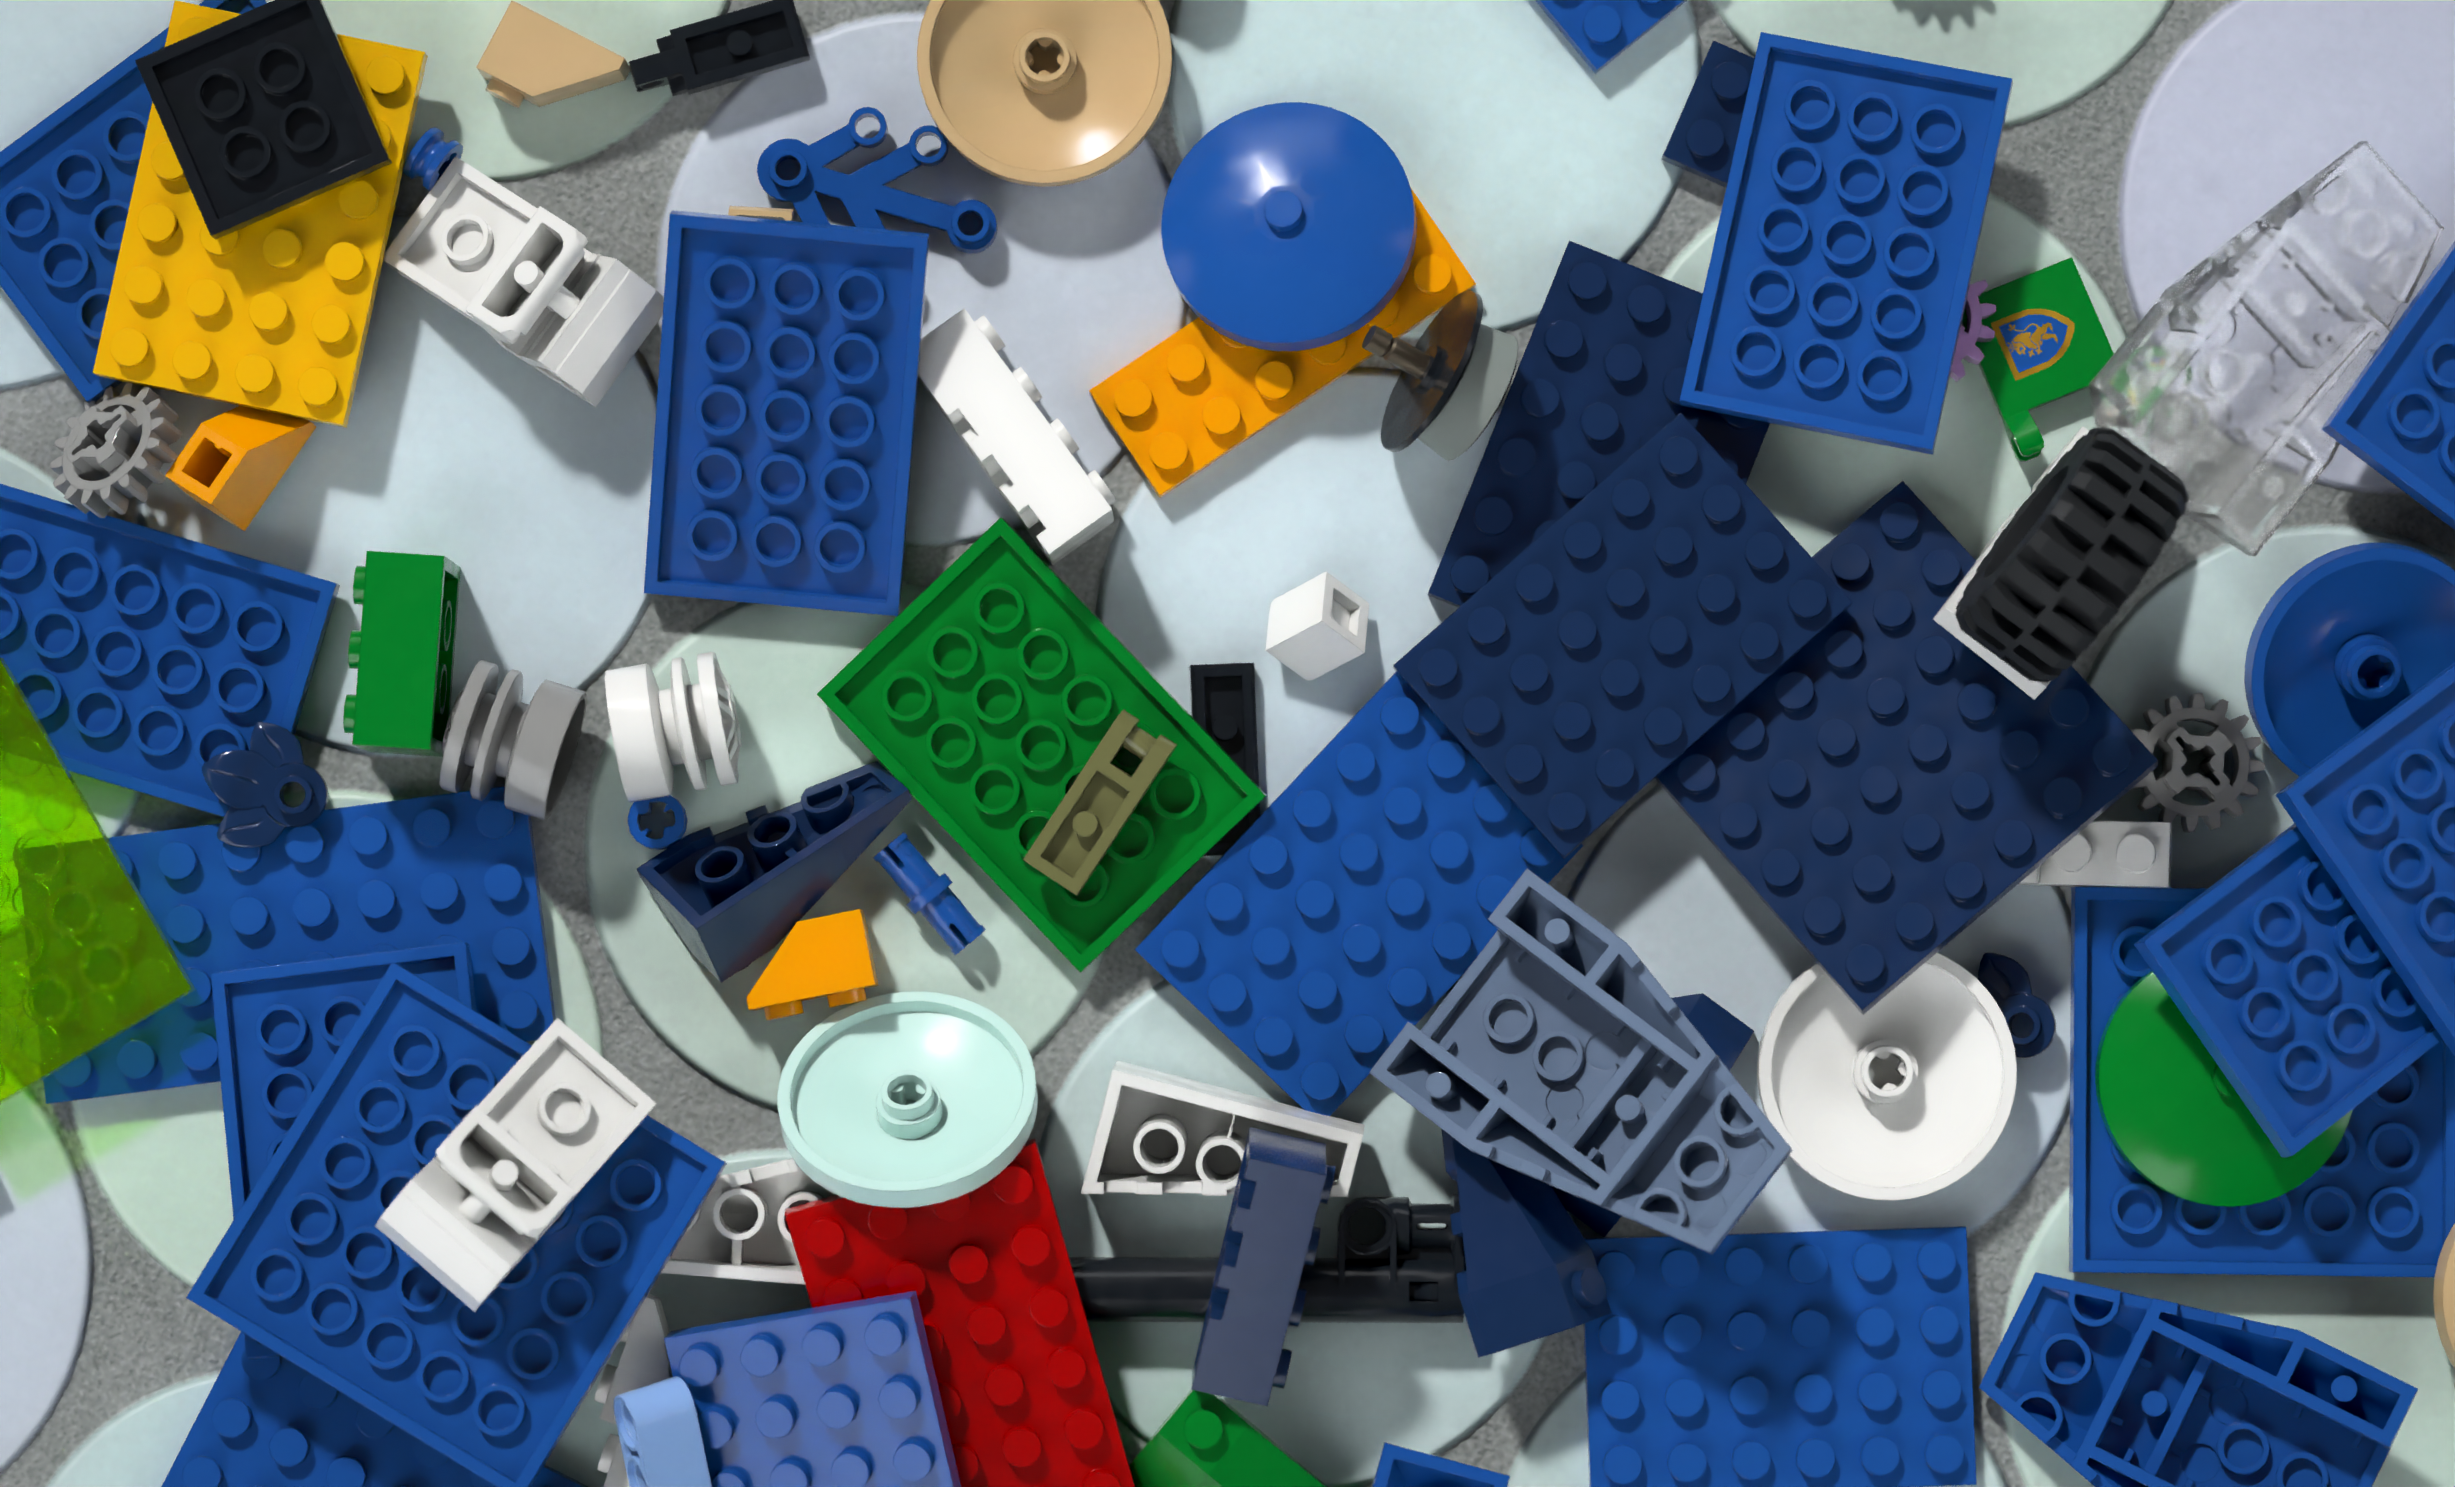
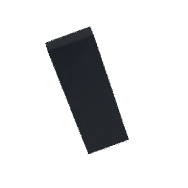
[1189,663,1260,856]

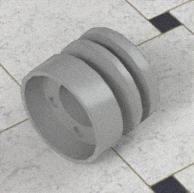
[439,660,587,821]

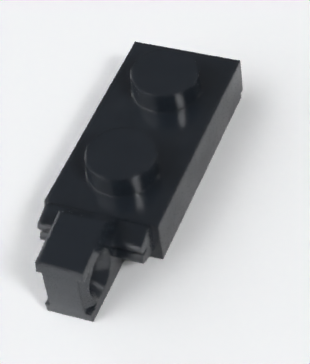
[629,0,810,96]

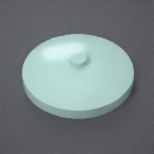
[777,992,1038,1208]

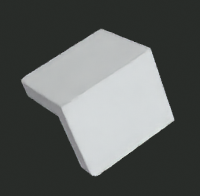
[1265,572,1369,681]

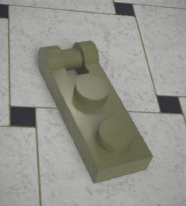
[1023,709,1177,896]

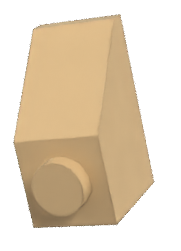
[476,0,630,108]

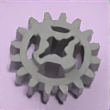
[50,382,182,518]
[2131,693,2265,833]

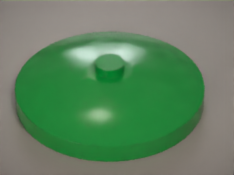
[2095,971,2353,1207]

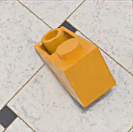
[165,406,316,531]
[746,909,879,1020]

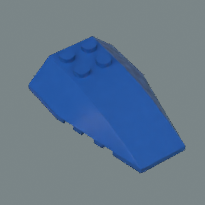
[1979,1272,2418,1487]

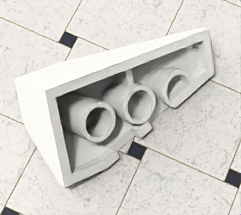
[661,1158,837,1285]

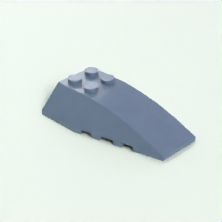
[1369,869,1793,1254]

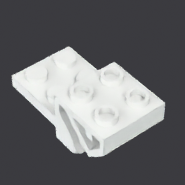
[383,156,664,407]
[375,1018,657,1312]

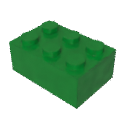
[343,551,461,757]

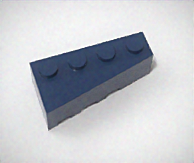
[1191,1127,1336,1406]

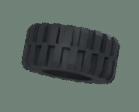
[1955,427,2189,682]

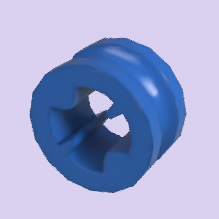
[403,127,463,191]
[627,796,688,850]

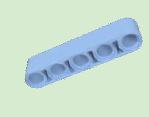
[613,1376,712,1487]

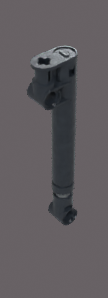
[1070,1194,1464,1323]

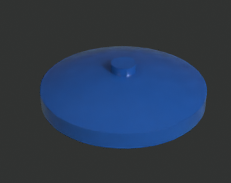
[1161,102,1417,351]
[2244,543,2455,777]

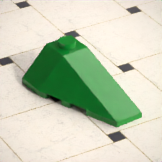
[1129,1390,1328,1487]

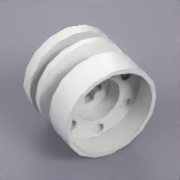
[605,652,741,802]

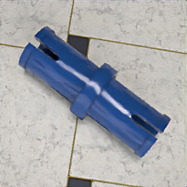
[873,832,986,956]

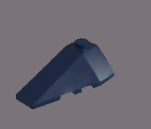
[1441,1129,1612,1358]

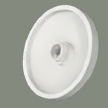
[1757,953,2017,1201]

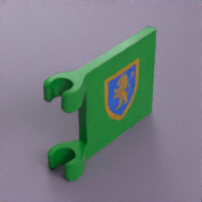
[1961,257,2138,462]

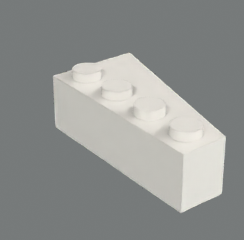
[918,308,1117,566]
[1081,1060,1365,1197]

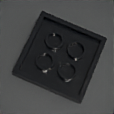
[135,0,392,240]

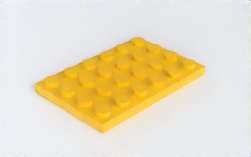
[93,0,428,428]

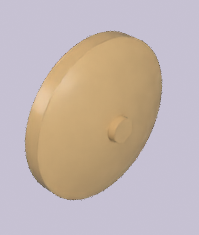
[917,0,1172,187]

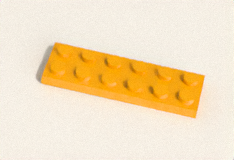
[1089,189,1476,498]

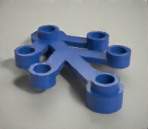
[757,107,997,254]

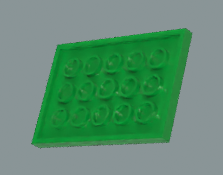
[817,518,1267,973]

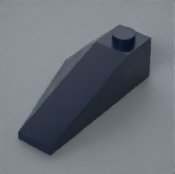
[636,761,912,983]

